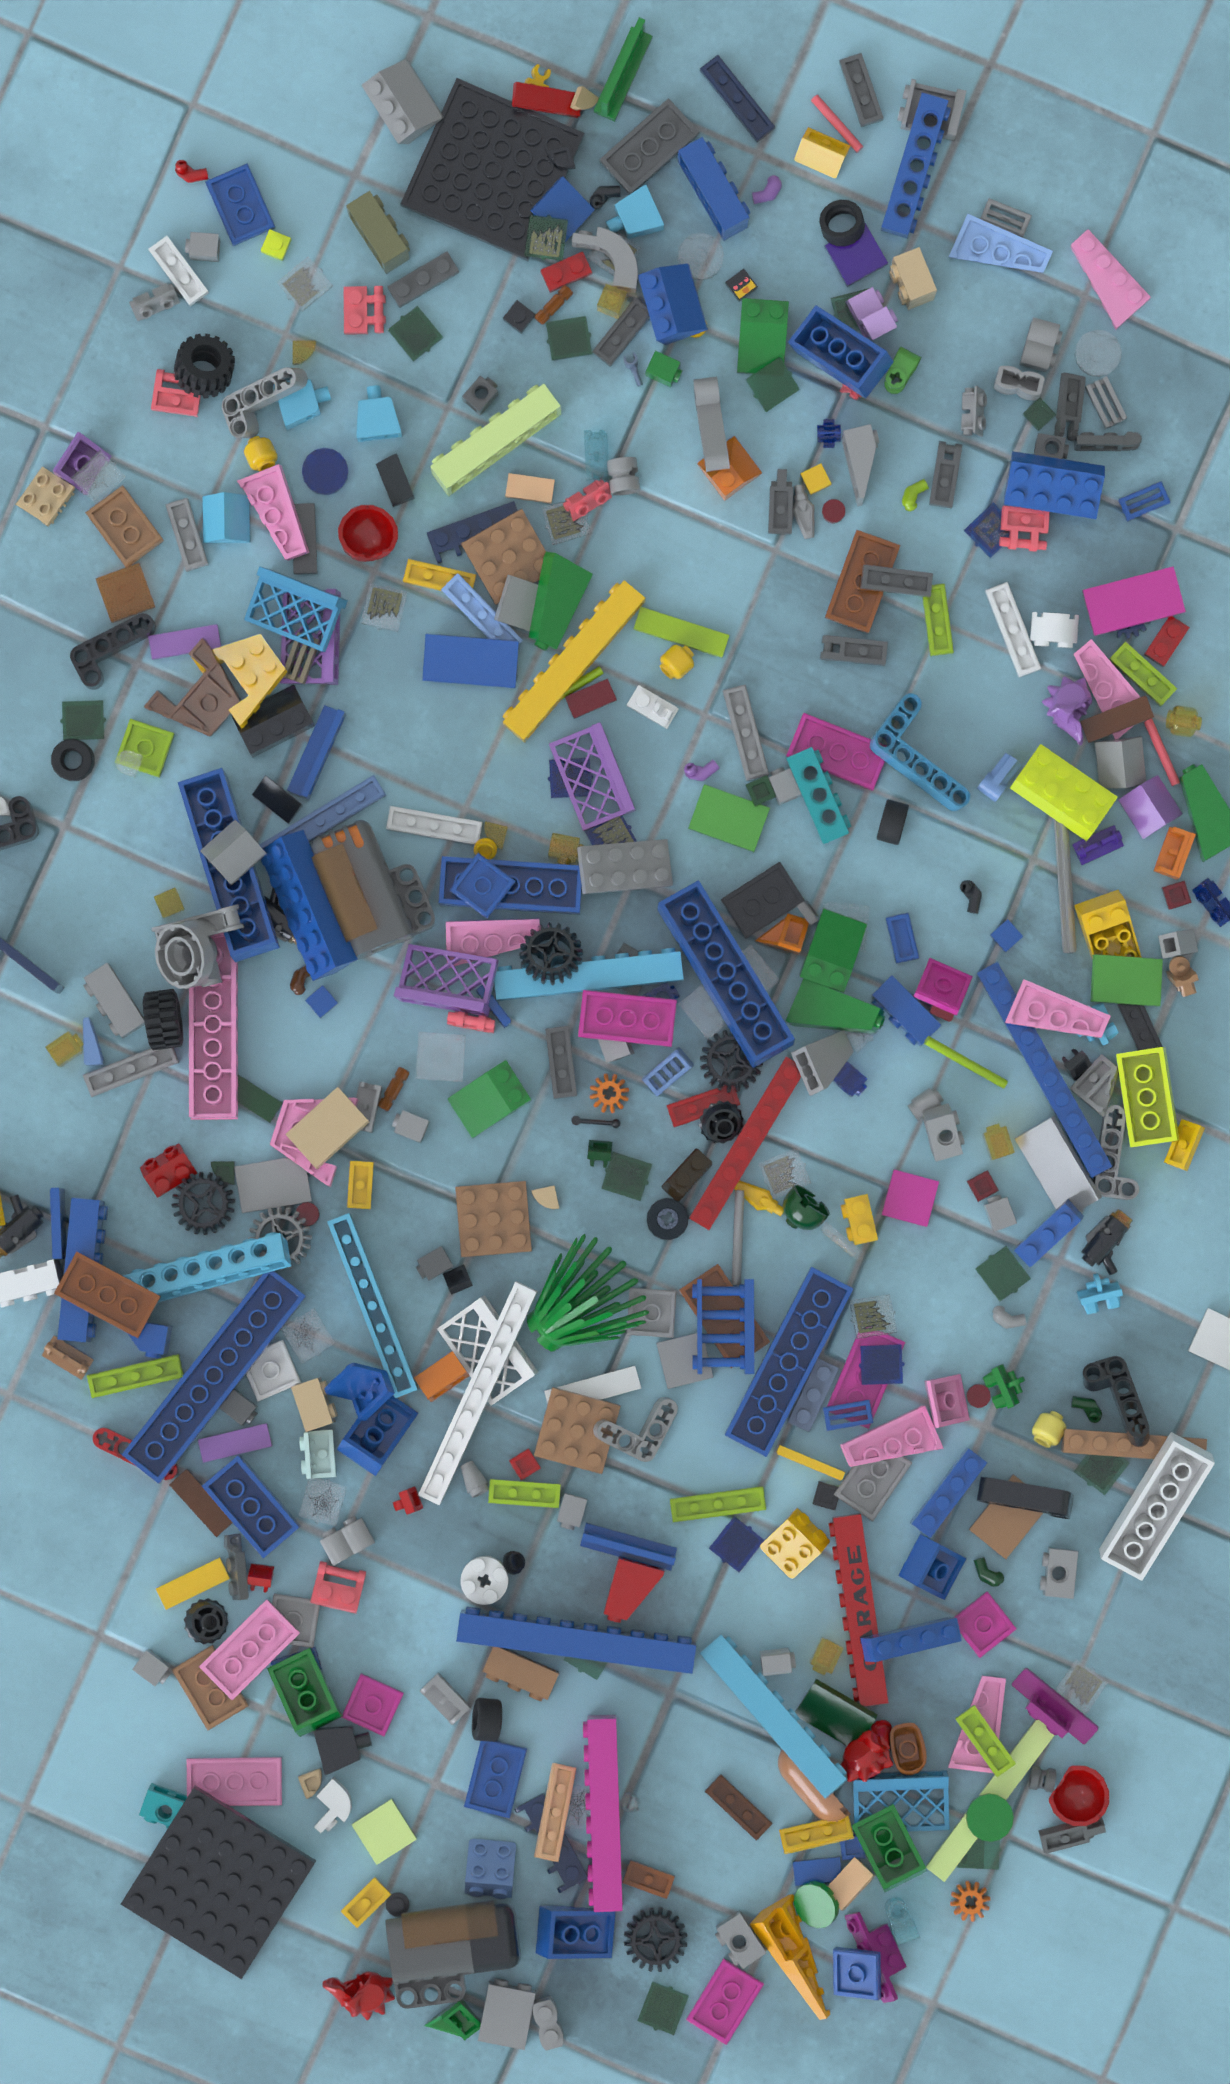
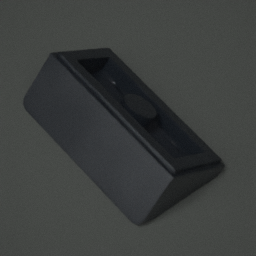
[376,453,415,507]
[252,775,303,824]

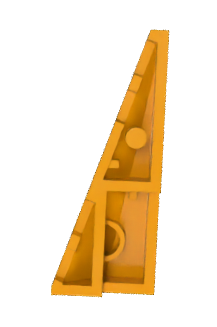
[749,1894,830,2020]

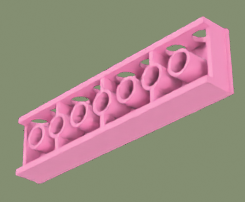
[189,933,238,1120]

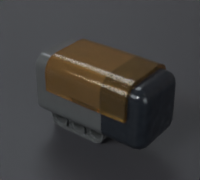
[385,1900,521,2009]

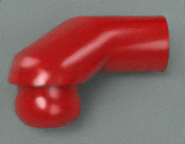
[175,160,209,183]

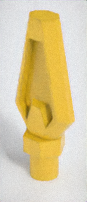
[734,1180,784,1217]

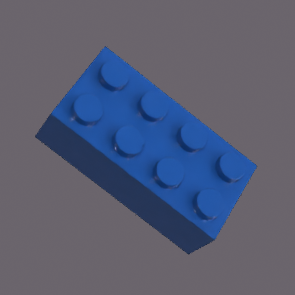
[678,137,750,241]
[788,305,894,399]
[1004,451,1105,519]
[202,1455,301,1558]

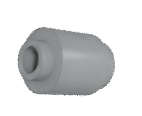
[908,1088,944,1121]

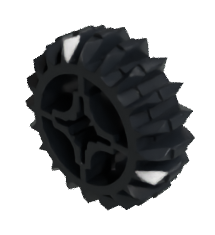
[519,922,583,985]
[700,1030,763,1093]
[172,1172,236,1235]
[624,1907,687,1972]

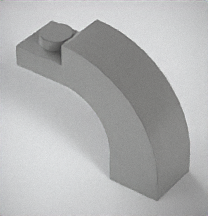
[572,227,638,293]

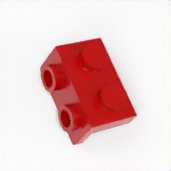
[140,1143,198,1198]

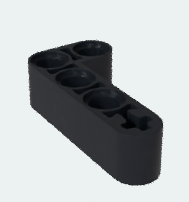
[70,613,156,690]
[0,796,39,851]
[1083,1356,1150,1447]
[977,1477,1074,1519]

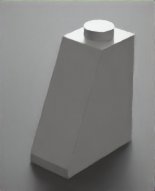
[791,1030,854,1096]

